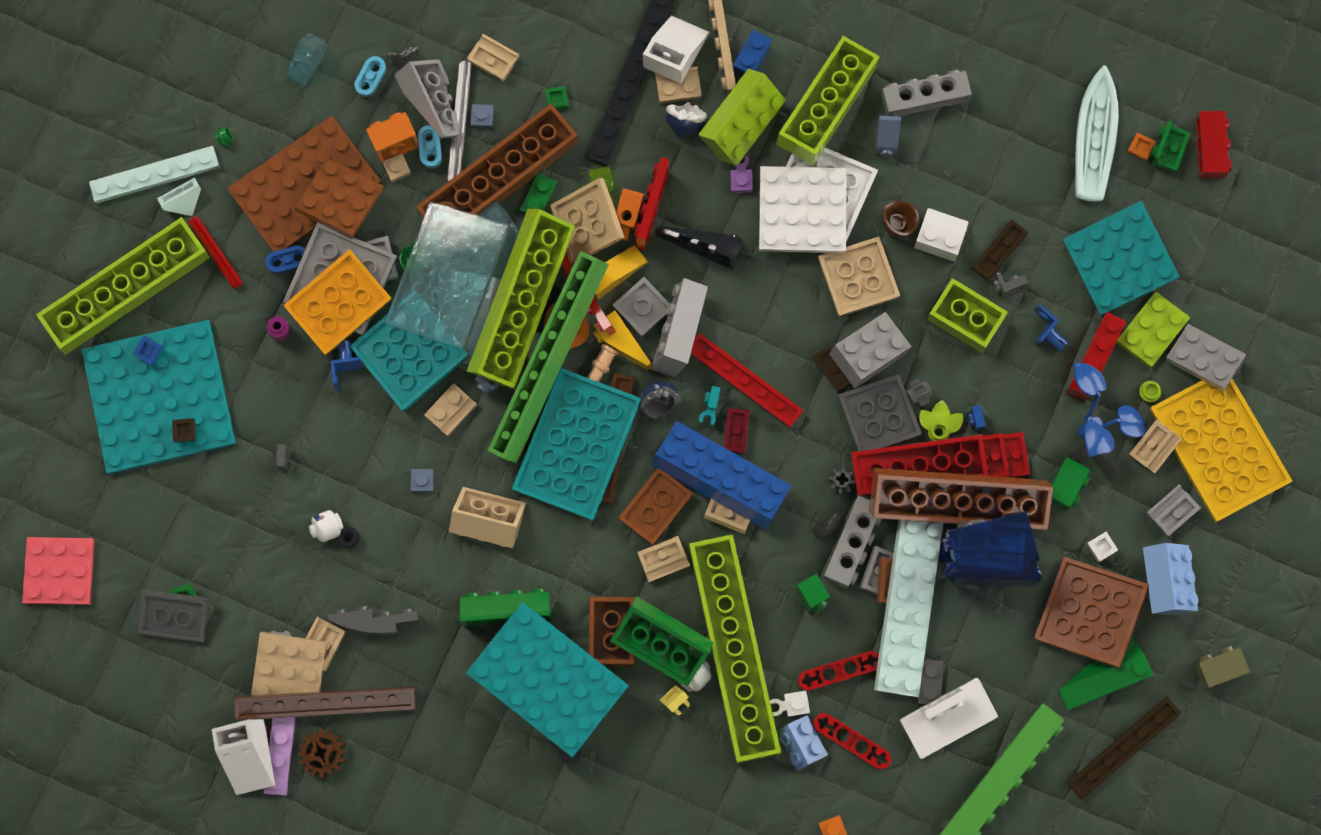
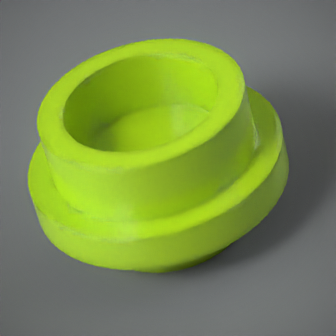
[1139,381,1161,403]

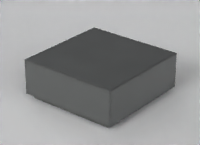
[276,444,289,470]

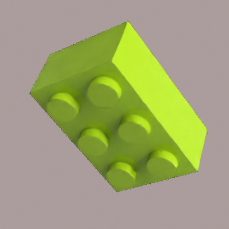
[927,278,1008,354]

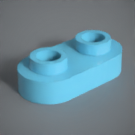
[355,56,386,97]
[418,125,442,169]

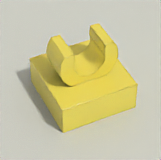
[660,685,690,715]

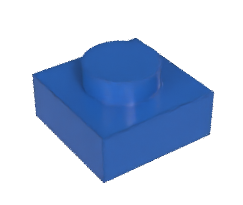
[133,335,164,366]
[968,405,985,432]

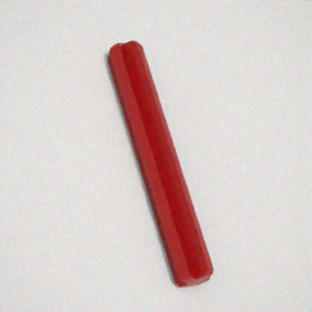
[188,216,243,289]

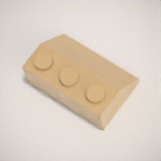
[449,487,526,548]

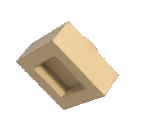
[383,153,411,182]

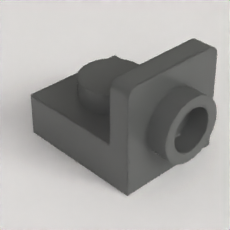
[992,272,1028,298]

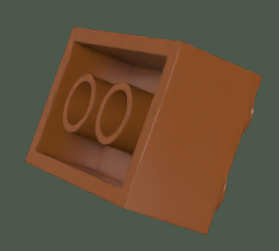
[589,597,635,667]

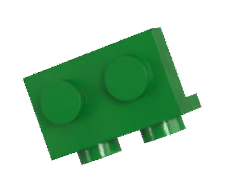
[1150,120,1191,173]

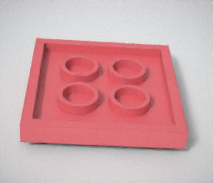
[22,537,95,605]

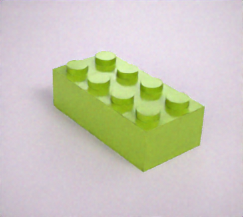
[698,69,786,166]

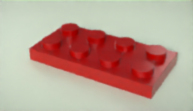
[634,157,669,251]

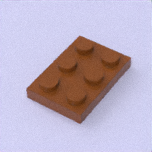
[618,468,693,546]

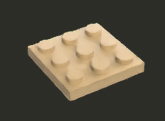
[550,178,625,264]
[818,237,900,317]
[251,632,327,696]

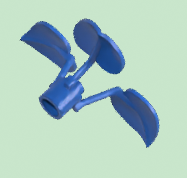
[1072,363,1148,457]

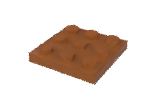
[295,158,384,239]

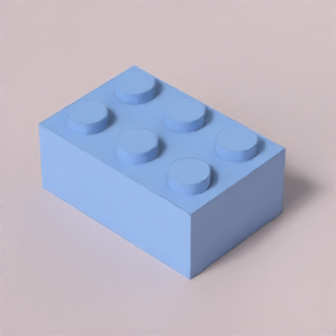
[1143,543,1198,615]

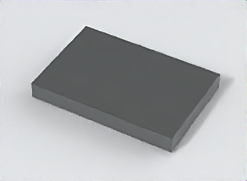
[137,589,209,643]

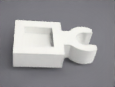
[770,691,810,717]

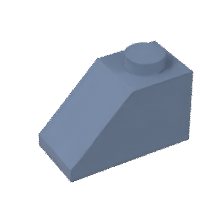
[875,115,901,157]

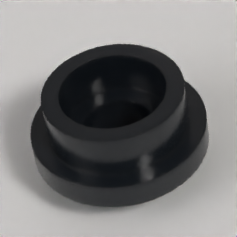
[337,527,360,549]

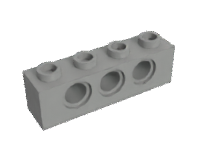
[881,70,972,116]
[823,495,882,589]

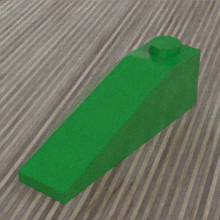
[1058,637,1153,711]

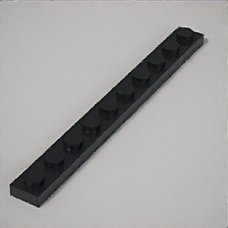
[587,0,674,167]

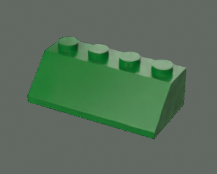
[460,588,552,627]
[611,596,713,687]

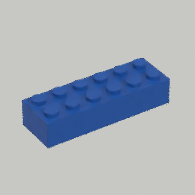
[652,421,791,530]

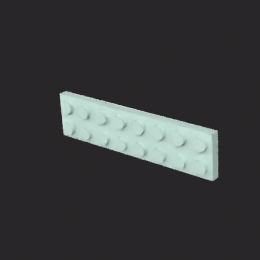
[874,520,943,697]

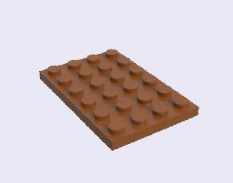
[227,116,382,252]

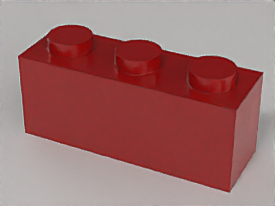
[1195,111,1232,179]

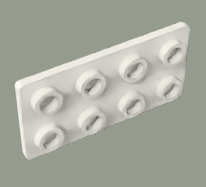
[900,678,998,759]

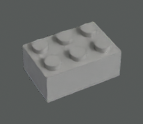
[829,312,912,388]

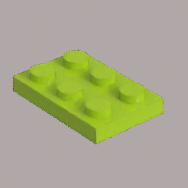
[1116,291,1190,369]

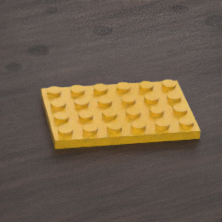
[1149,379,1292,523]

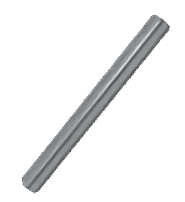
[448,61,472,182]

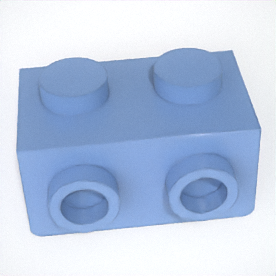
[777,715,828,771]

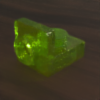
[589,166,614,194]

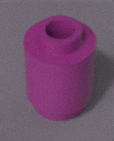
[267,316,291,342]

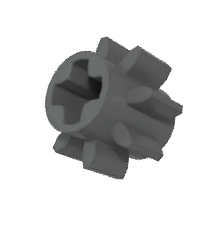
[906,379,933,407]
[828,467,855,495]

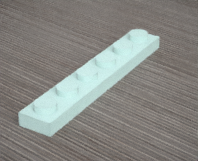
[89,146,220,204]

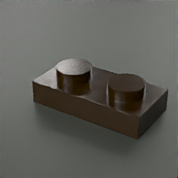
[812,345,851,393]

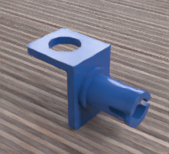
[1033,305,1068,352]
[331,341,363,391]

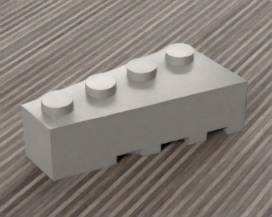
[651,278,708,378]

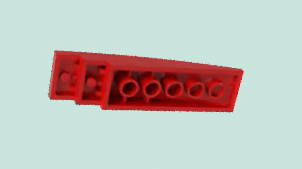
[851,432,1030,496]

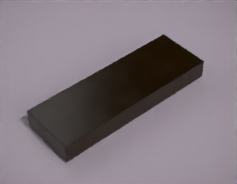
[972,219,1029,282]

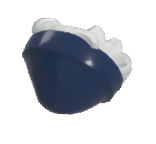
[666,102,707,138]

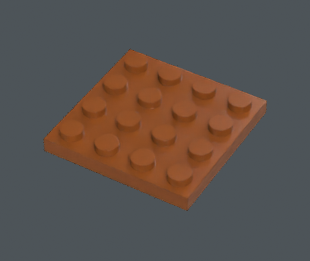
[1034,557,1149,669]

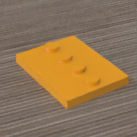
[283,249,392,355]

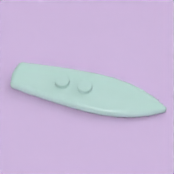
[1075,65,1118,202]

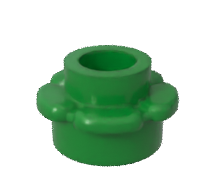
[215,126,233,147]

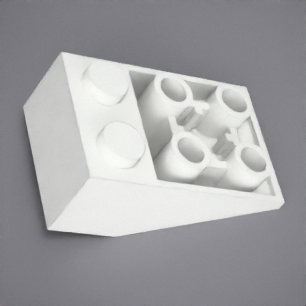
[643,16,709,83]
[212,719,275,795]

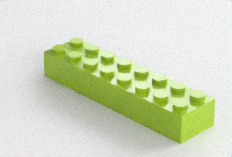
[467,209,575,389]
[36,217,210,355]

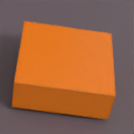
[1127,133,1156,162]

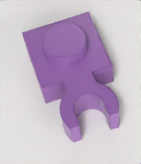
[730,155,753,193]

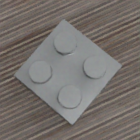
[612,277,670,338]

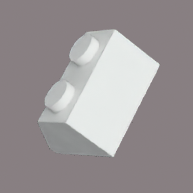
[914,208,968,262]

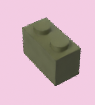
[1195,646,1250,690]

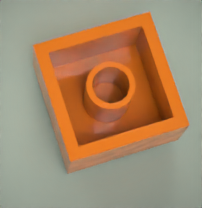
[366,112,419,164]

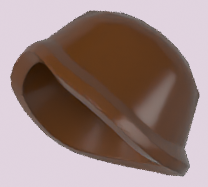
[882,201,919,237]

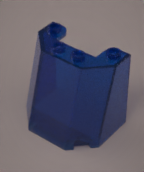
[938,511,1042,587]

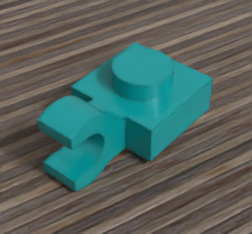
[699,386,721,426]

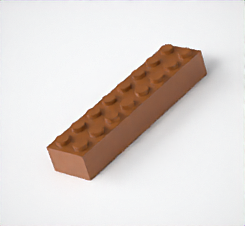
[416,104,579,246]
[869,468,1053,530]

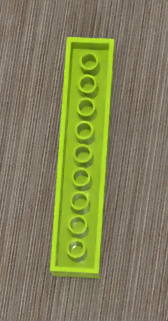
[689,534,781,764]

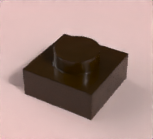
[172,418,197,443]

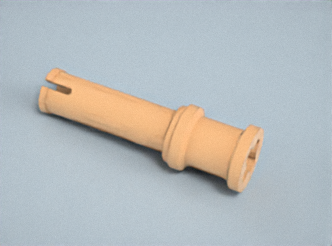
[587,344,619,382]

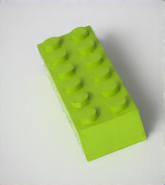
[776,36,880,165]

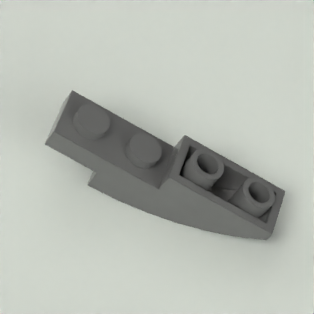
[327,606,420,636]

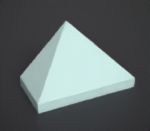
[157,178,201,216]

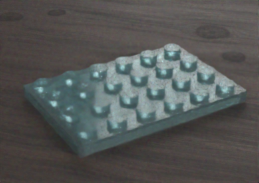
[385,201,510,350]

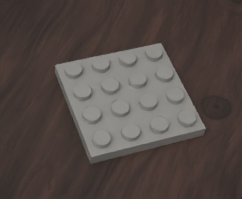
[283,222,398,335]

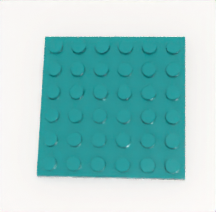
[82,319,237,475]

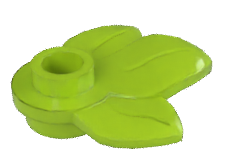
[919,400,963,441]

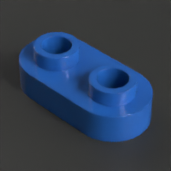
[265,246,306,274]

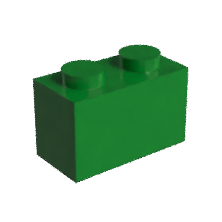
[1051,457,1091,511]
[795,574,830,614]

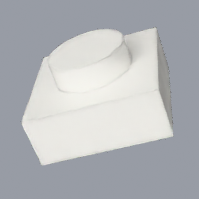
[1087,532,1118,563]

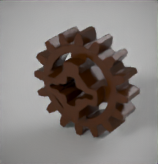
[297,729,347,778]

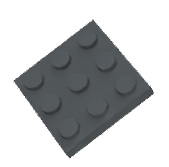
[837,374,922,451]

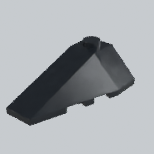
[655,226,745,270]

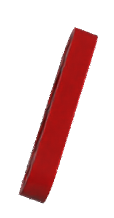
[798,651,879,691]
[813,713,891,770]

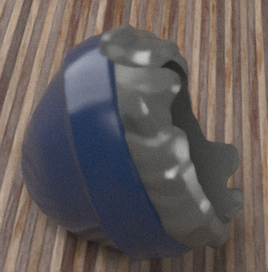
[640,381,682,419]

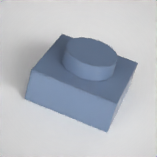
[471,104,494,128]
[411,469,434,492]

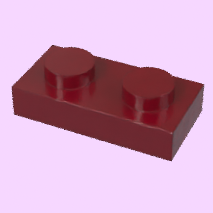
[724,408,750,455]

